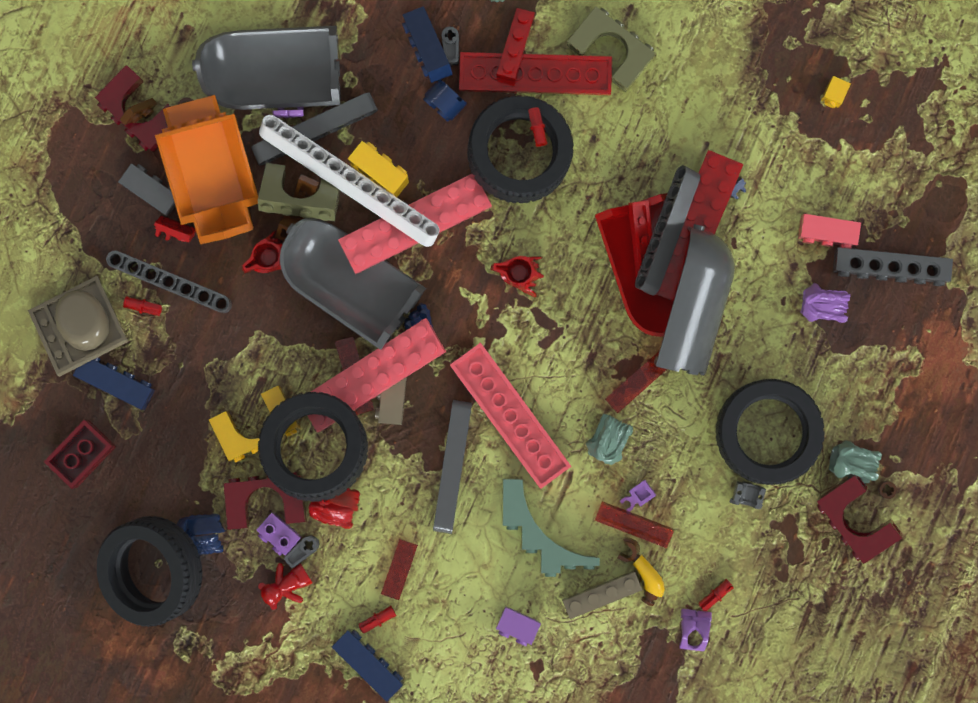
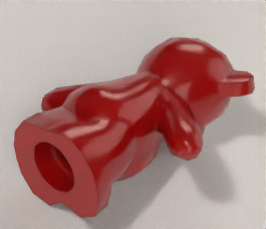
[258,563,313,610]

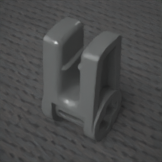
[442,26,459,66]
[284,536,320,568]

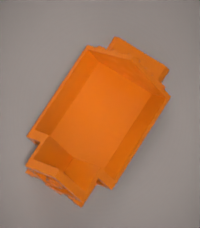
[155,95,258,244]

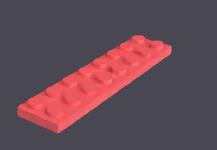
[338,174,492,275]
[307,318,446,432]
[450,342,572,489]

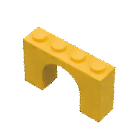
[209,386,300,463]

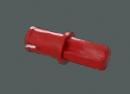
[528,107,548,147]
[123,296,162,316]
[698,579,734,611]
[358,605,397,633]

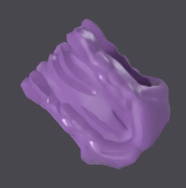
[801,283,850,323]

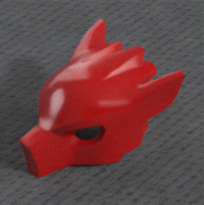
[242,230,283,274]
[491,256,544,297]

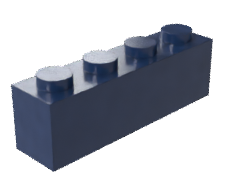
[402,6,453,83]
[73,357,155,410]
[332,629,404,702]

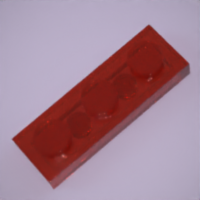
[381,539,418,600]

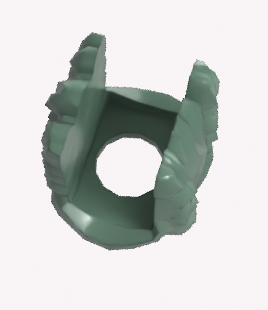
[585,414,633,465]
[829,440,882,483]

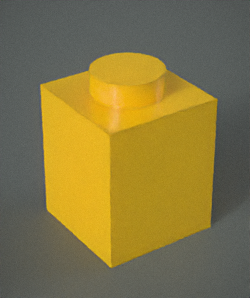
[821,76,851,108]

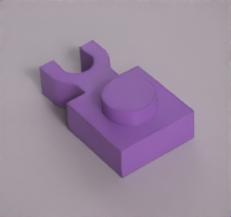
[620,480,656,513]

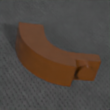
[275,175,319,241]

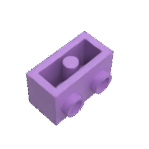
[257,512,303,556]
[496,606,541,646]

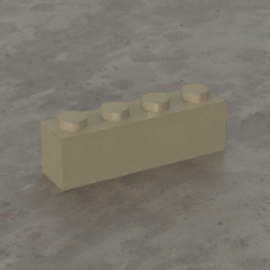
[375,377,407,425]
[562,571,642,619]

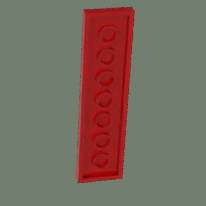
[459,52,612,96]
[656,150,744,302]

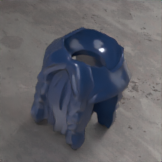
[177,513,225,555]

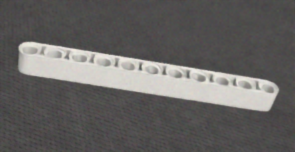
[259,115,440,247]

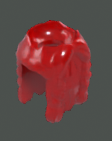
[308,488,360,529]

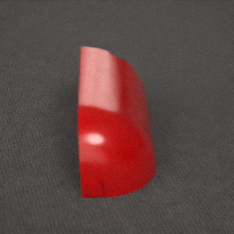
[595,193,673,337]

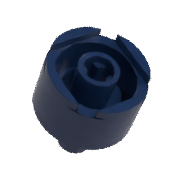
[423,79,467,122]

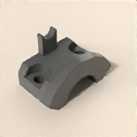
[729,481,766,509]

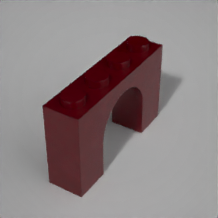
[95,65,171,152]
[223,472,307,530]
[817,474,903,564]

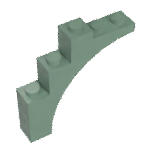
[503,479,600,577]

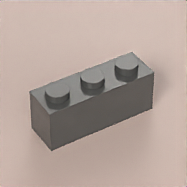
[118,164,176,217]

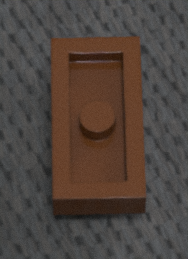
[120,98,157,125]

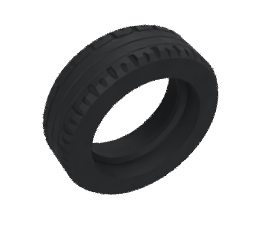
[467,95,574,203]
[715,379,825,485]
[258,392,368,502]
[97,516,202,627]

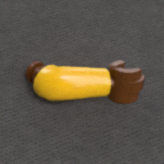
[617,538,665,606]

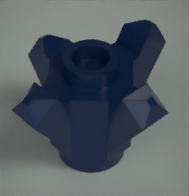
[404,303,434,330]

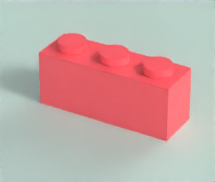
[798,214,861,249]

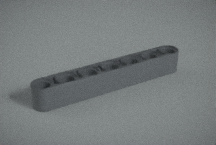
[251,93,378,165]
[635,165,700,295]
[106,251,232,313]
[433,400,472,534]

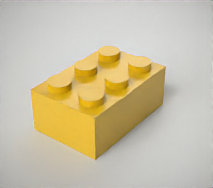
[348,141,409,197]

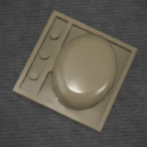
[28,276,129,377]

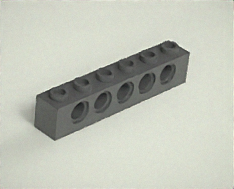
[833,247,953,286]

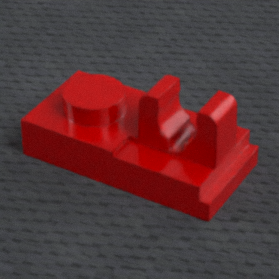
[154,216,196,242]

